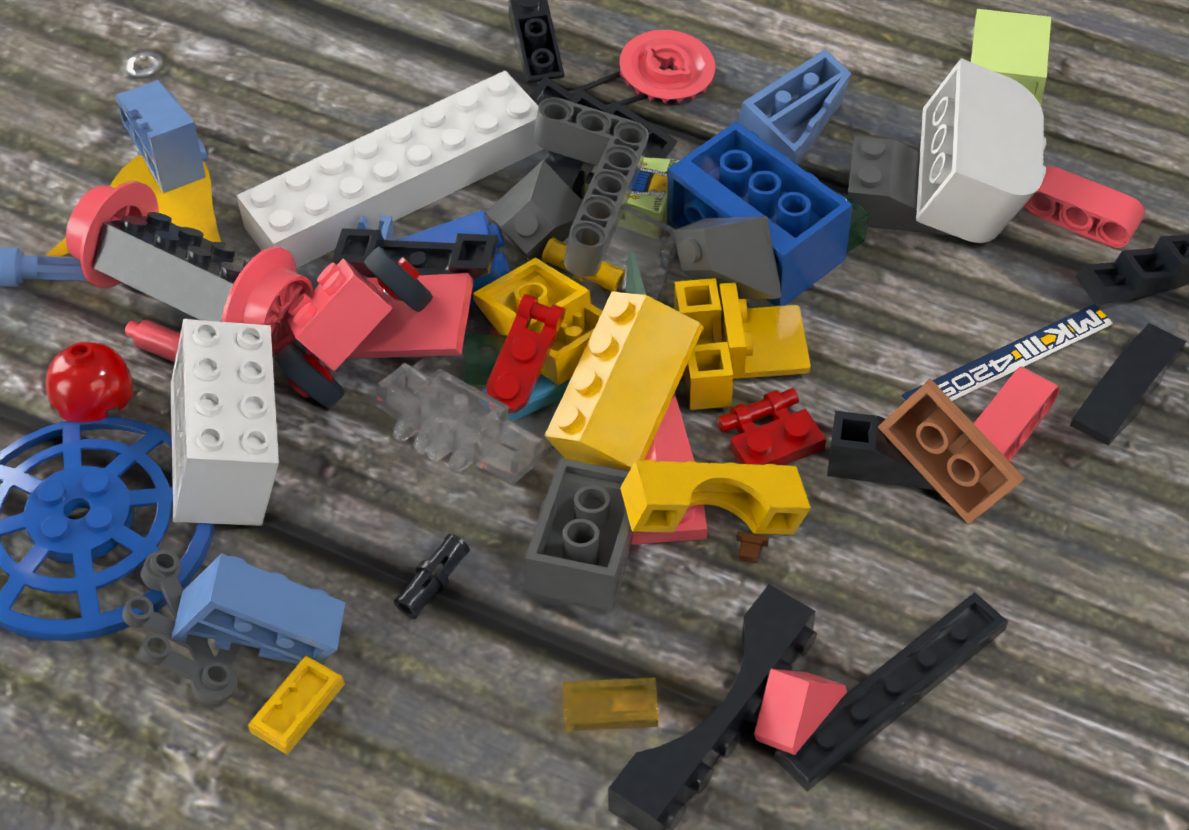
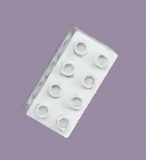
[171,319,279,526]

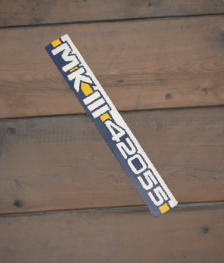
[901,304,1113,401]

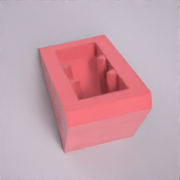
[754,669,847,755]

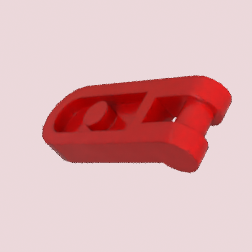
[486,294,566,414]

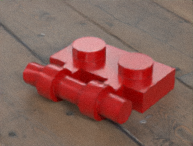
[716,388,826,466]

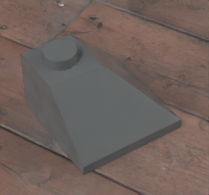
[485,160,582,262]
[673,216,782,299]

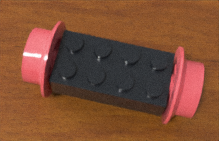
[66,181,313,353]

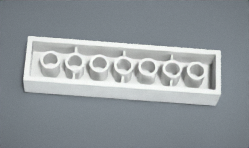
[236,70,543,268]

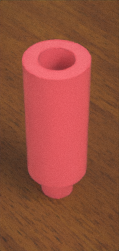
[125,319,181,363]

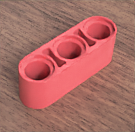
[1024,166,1145,248]
[973,366,1060,462]

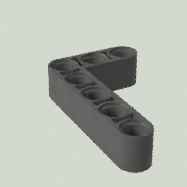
[533,97,649,277]

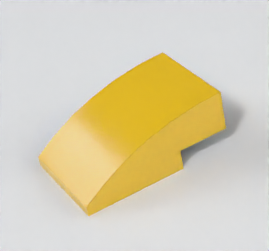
[473,257,603,386]

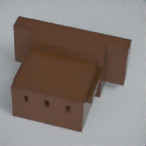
[736,531,769,563]

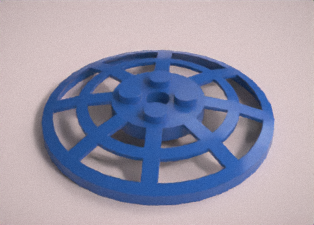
[0,417,215,641]

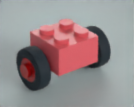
[275,246,433,409]

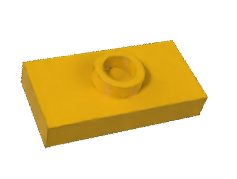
[248,655,345,755]

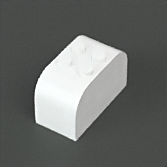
[916,58,1046,243]

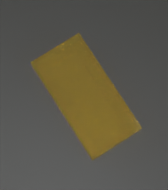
[562,678,658,731]

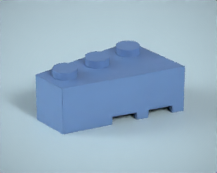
[738,49,852,165]
[116,80,208,193]
[171,554,346,664]

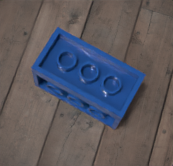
[667,121,852,306]

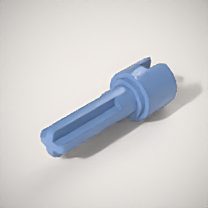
[0,247,88,287]

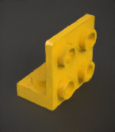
[719,282,811,379]

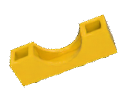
[620,460,811,535]

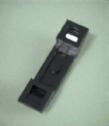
[331,228,499,279]

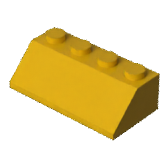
[544,292,703,471]

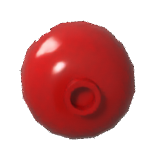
[45,342,133,423]

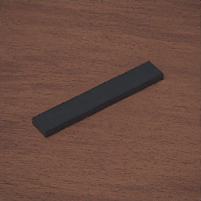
[774,592,1008,792]

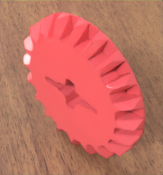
[619,30,715,105]

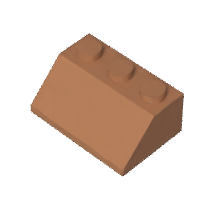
[878,378,1025,524]

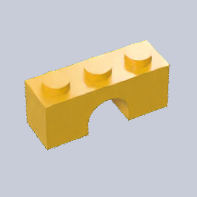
[674,278,733,410]

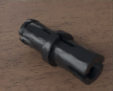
[394,533,470,619]

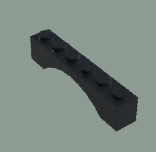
[608,584,817,830]

